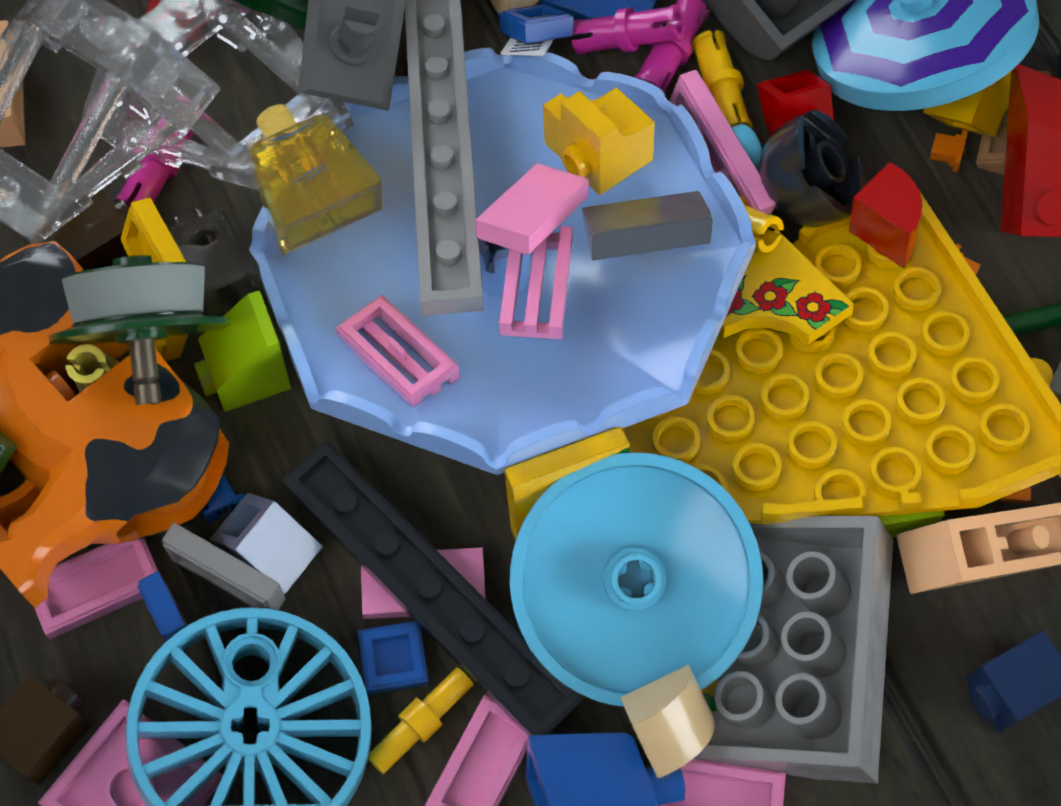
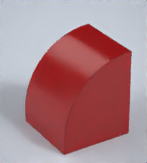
[757,69,834,136]
[849,162,922,268]

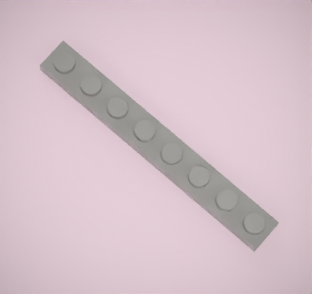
[405,0,484,316]

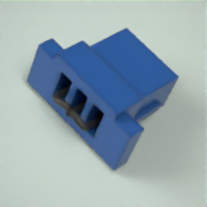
[202,475,244,524]

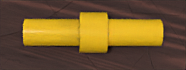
[368,667,474,775]

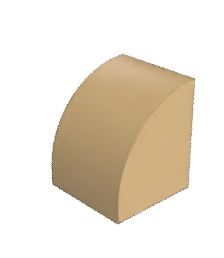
[620,665,715,779]

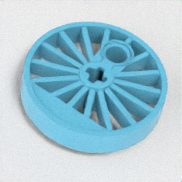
[125,608,372,806]

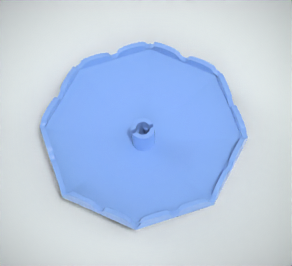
[249,48,756,475]

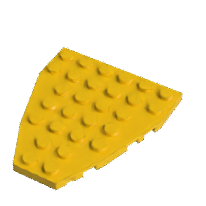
[622,192,1061,524]

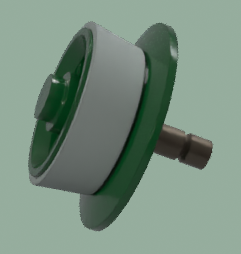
[48,255,231,405]

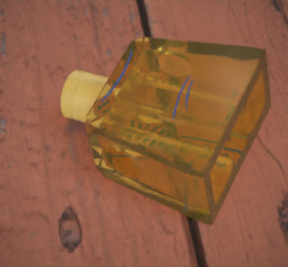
[249,104,383,255]

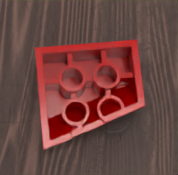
[1000,64,1061,237]

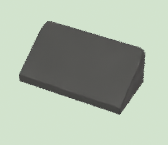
[582,191,713,261]

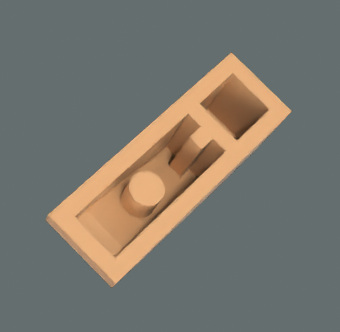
[896,503,1061,594]

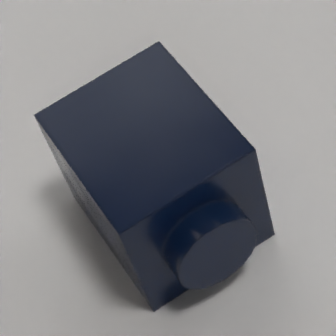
[965,630,1061,733]

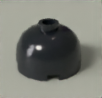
[759,110,866,228]

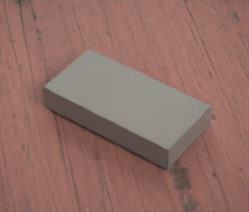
[162,523,286,610]

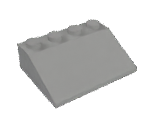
[693,516,894,783]

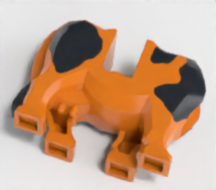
[0,241,230,608]

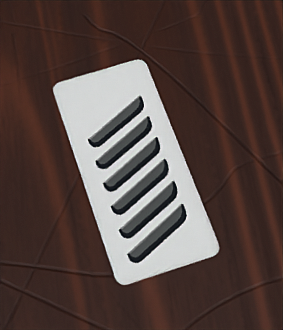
[501,37,554,56]

